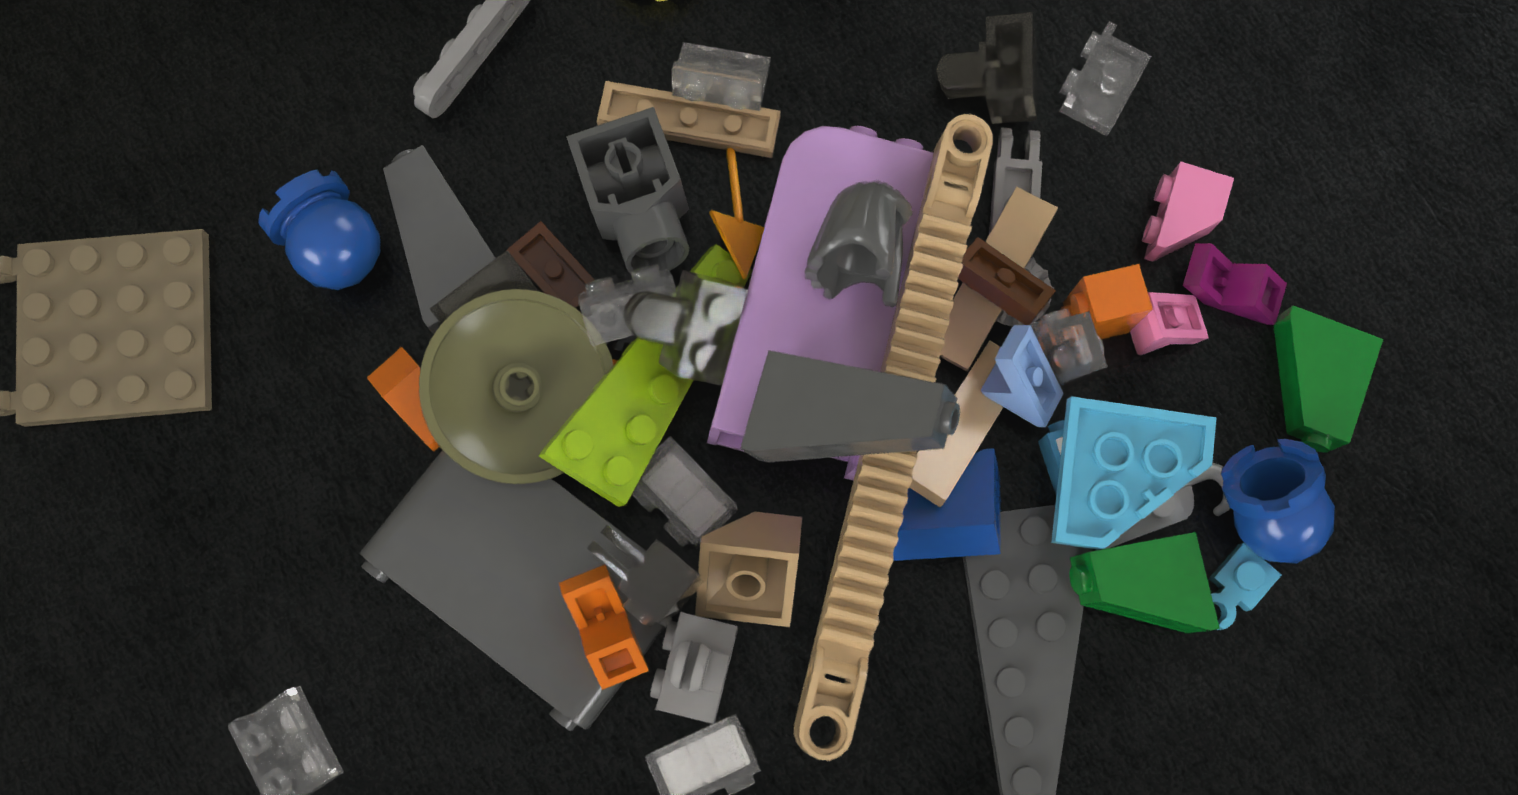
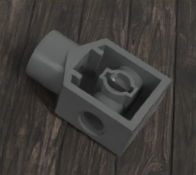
[566,107,689,277]

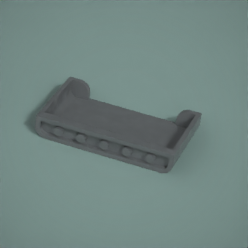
[360,451,694,731]

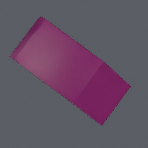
[1183,243,1287,325]

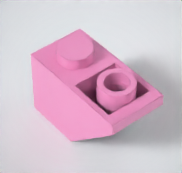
[1142,162,1234,262]

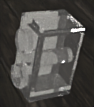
[632,436,738,549]
[644,713,760,795]

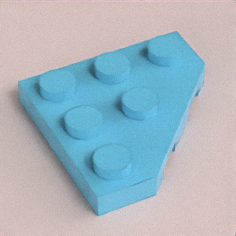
[1051,396,1216,550]

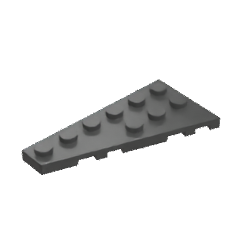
[963,505,1092,795]

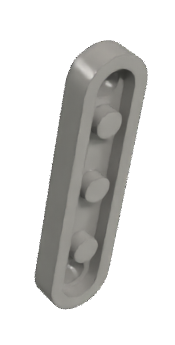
[413,0,530,118]

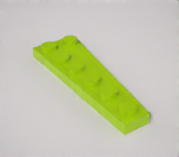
[539,244,753,507]

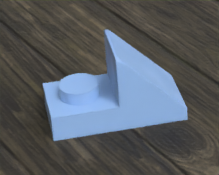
[981,325,1063,427]

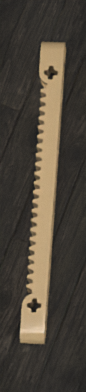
[794,114,993,760]

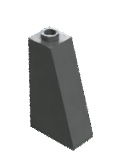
[383,145,515,334]
[740,350,960,462]

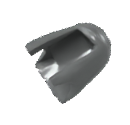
[805,180,913,307]

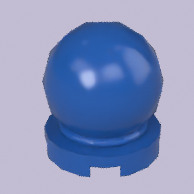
[258,170,381,290]
[1221,439,1335,564]

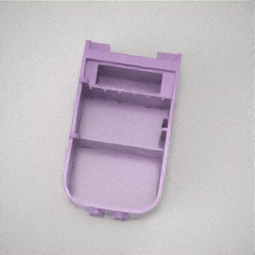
[707,126,933,481]

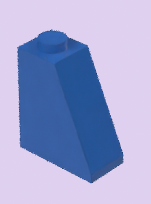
[893,448,1001,561]

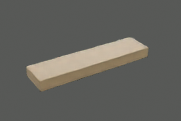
[597,81,781,158]
[939,186,1058,372]
[909,341,1003,508]

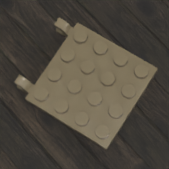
[0,229,212,427]

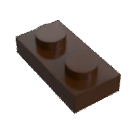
[506,221,600,311]
[958,237,1056,325]

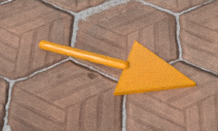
[709,148,764,280]

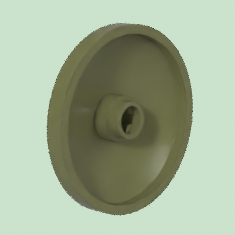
[419,289,614,484]

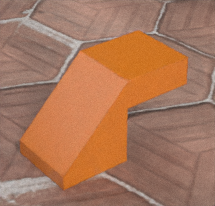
[367,347,439,452]
[559,564,649,690]

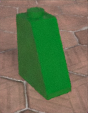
[1273,305,1383,453]
[1069,532,1220,633]

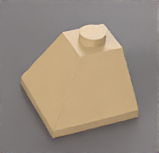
[695,512,802,627]

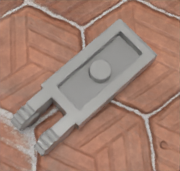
[989,128,1042,252]

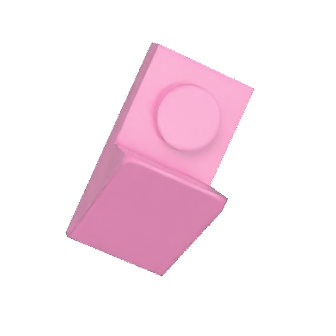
[1130,292,1209,355]

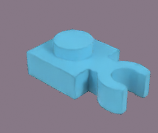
[1209,543,1281,630]

